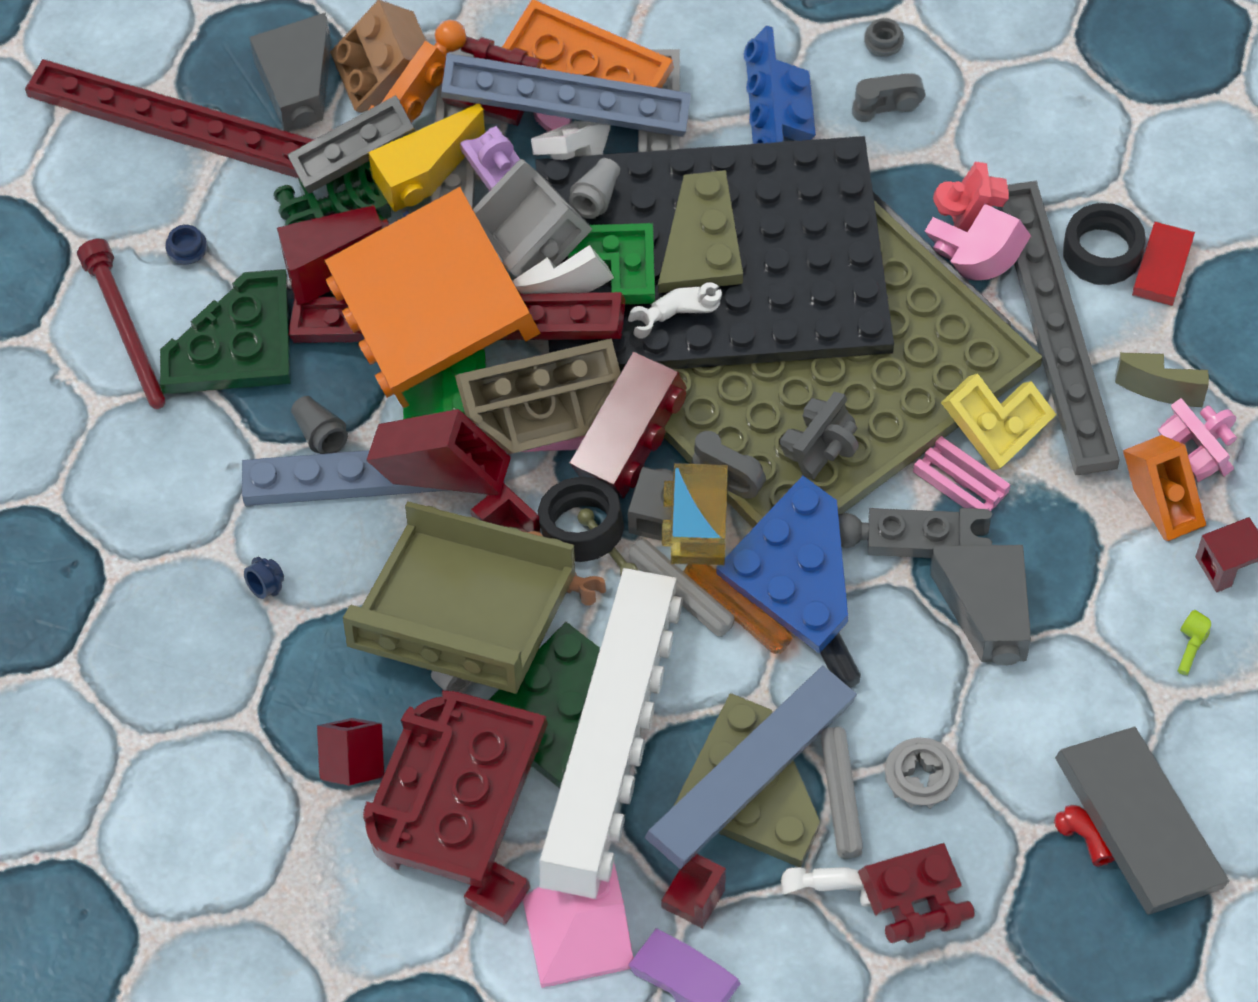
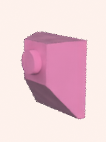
[523,863,633,988]

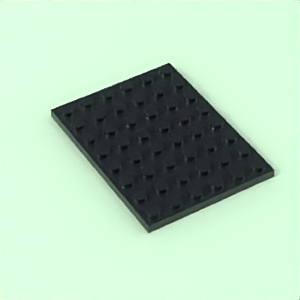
[535,136,894,372]

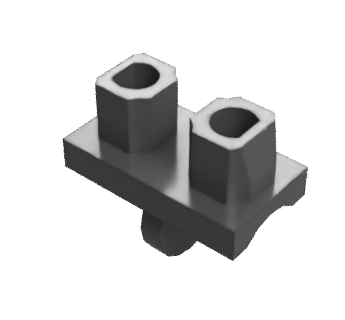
[780,392,859,480]

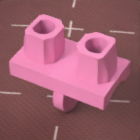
[1158,398,1237,482]

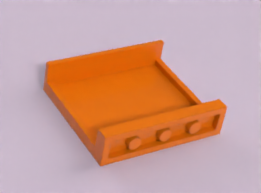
[325,187,541,408]

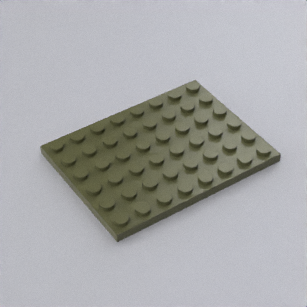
[664,201,1042,528]

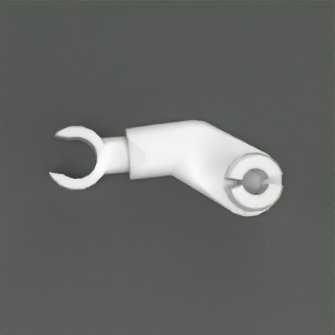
[628,282,722,338]
[781,867,871,907]

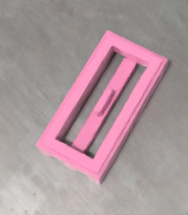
[913,436,1010,511]

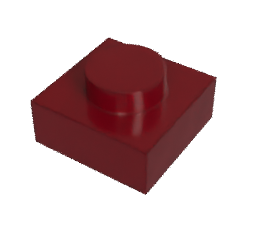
[463,861,531,925]

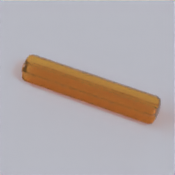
[683,557,792,654]

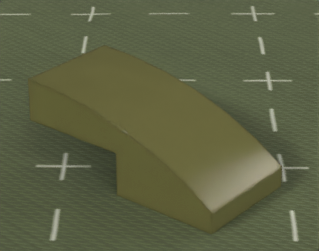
[1115,352,1209,408]

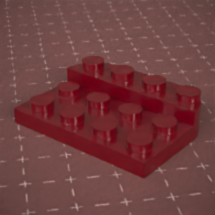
[363,691,548,888]

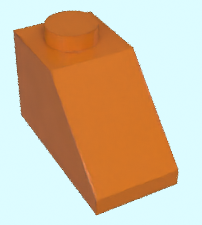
[1123,435,1206,541]

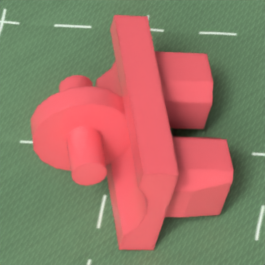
[933,161,1009,233]

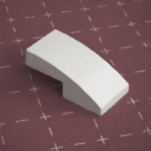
[512,245,614,294]

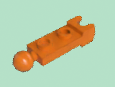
[369,20,467,123]

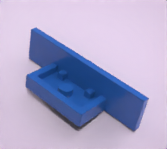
[744,25,816,144]

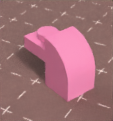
[925,204,1031,280]

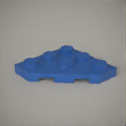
[716,476,848,654]

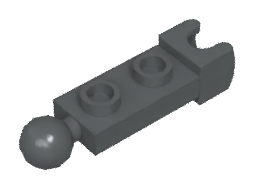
[838,508,992,558]

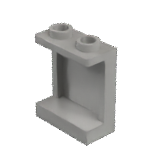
[473,159,592,277]

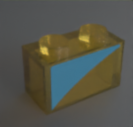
[662,463,728,565]

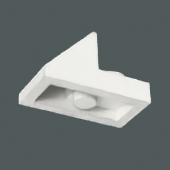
[531,121,611,160]

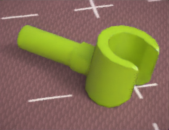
[1177,610,1211,675]

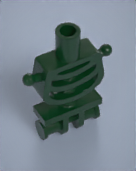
[273,161,392,226]

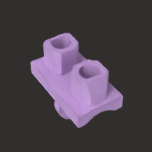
[460,126,520,191]

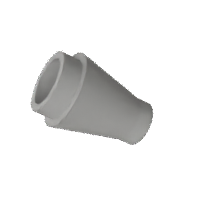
[569,158,621,219]

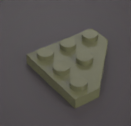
[673,693,820,868]

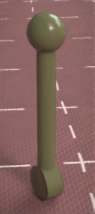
[577,508,638,577]

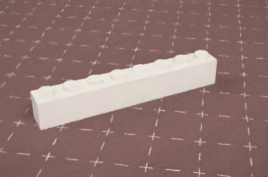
[540,568,683,899]

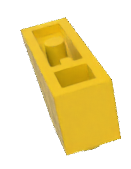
[368,103,485,212]

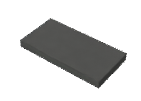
[1055,726,1229,915]

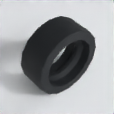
[1063,203,1145,285]
[537,476,624,562]

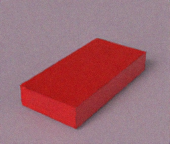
[1132,221,1195,306]

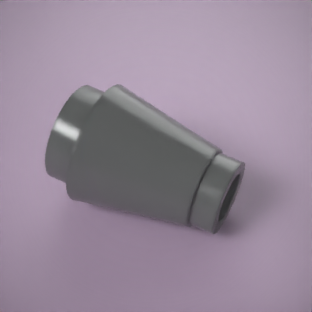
[291,396,348,454]

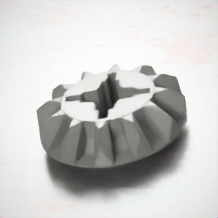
[885,738,959,809]

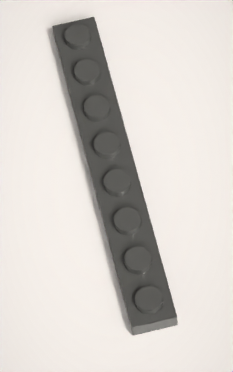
[998,180,1120,476]

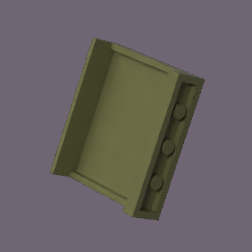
[343,501,575,694]

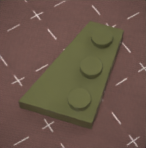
[658,170,743,293]

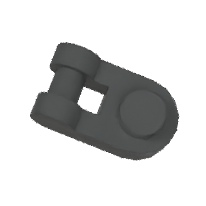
[852,73,926,122]
[692,431,766,499]

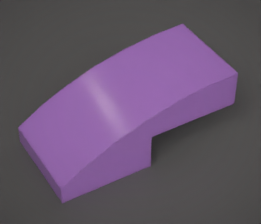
[629,928,741,1002]

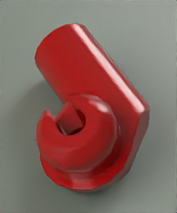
[1054,805,1115,866]

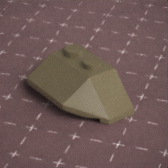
[455,338,621,455]

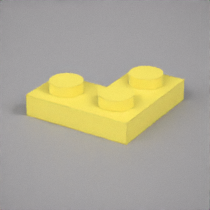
[941,374,1057,470]

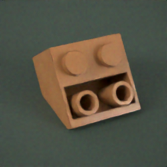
[330,0,426,113]

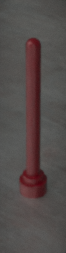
[77,238,166,409]

